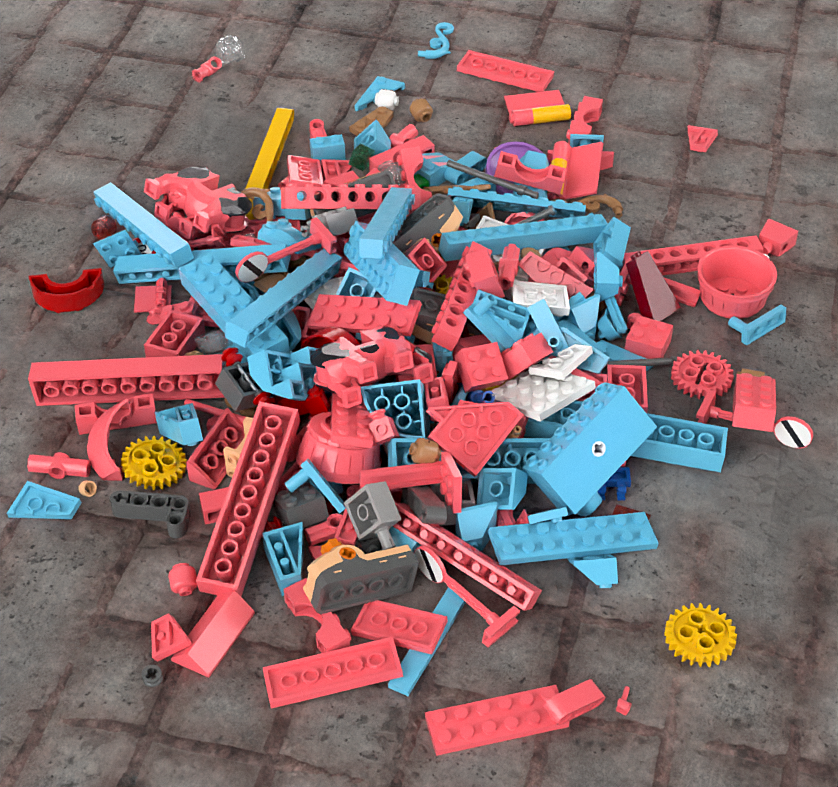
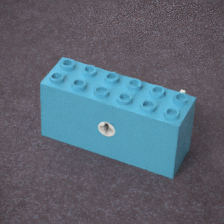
[523,382,657,515]

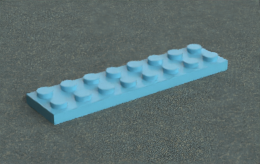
[448,187,586,218]
[488,512,659,565]

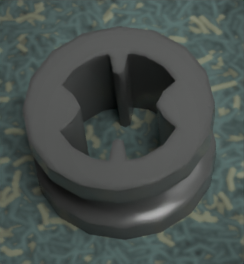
[142,665,163,687]

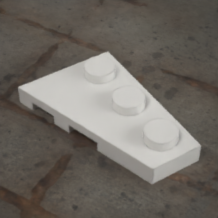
[529,344,593,380]

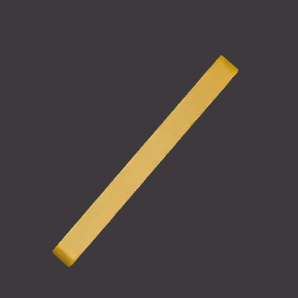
[245,108,294,220]

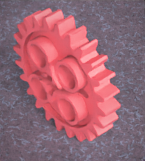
[671,350,734,399]

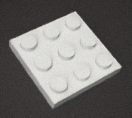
[511,280,570,317]

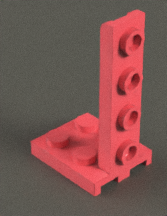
[614,257,701,307]
[360,451,462,514]

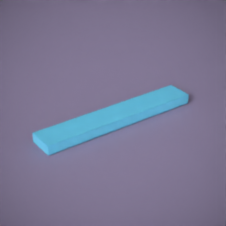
[388,587,466,696]

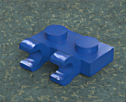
[597,467,631,501]

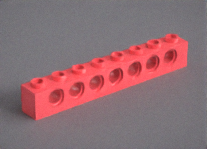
[281,183,421,210]
[621,235,764,276]
[431,241,492,351]
[393,503,542,611]

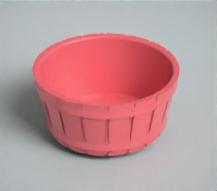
[697,245,777,319]
[296,412,382,484]

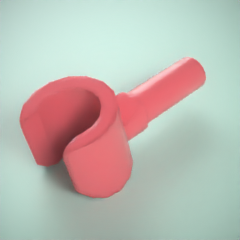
[616,686,631,716]

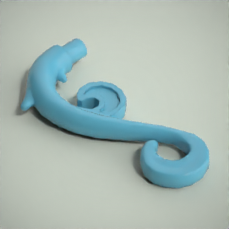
[418,22,454,59]

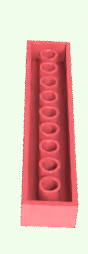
[28,354,226,406]
[196,402,300,596]

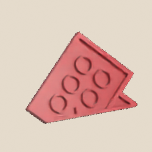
[426,402,524,477]

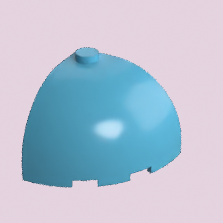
[361,379,430,438]

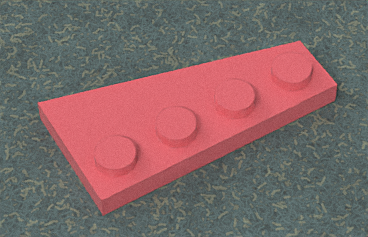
[519,251,595,299]

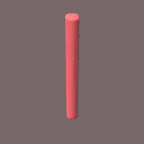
[184,399,246,423]

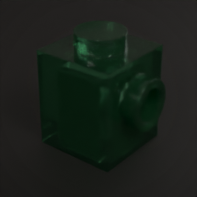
[348,143,375,171]

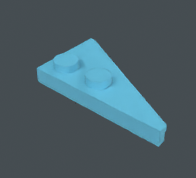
[355,76,405,111]

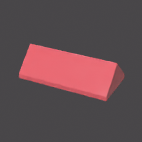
[186,408,245,489]
[171,590,255,678]

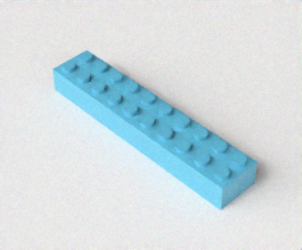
[524,400,728,473]

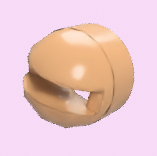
[79,480,97,497]

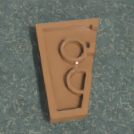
[349,106,394,136]

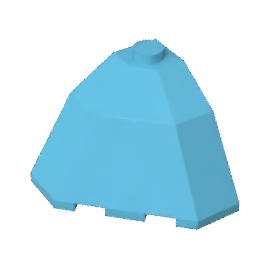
[247,346,318,401]

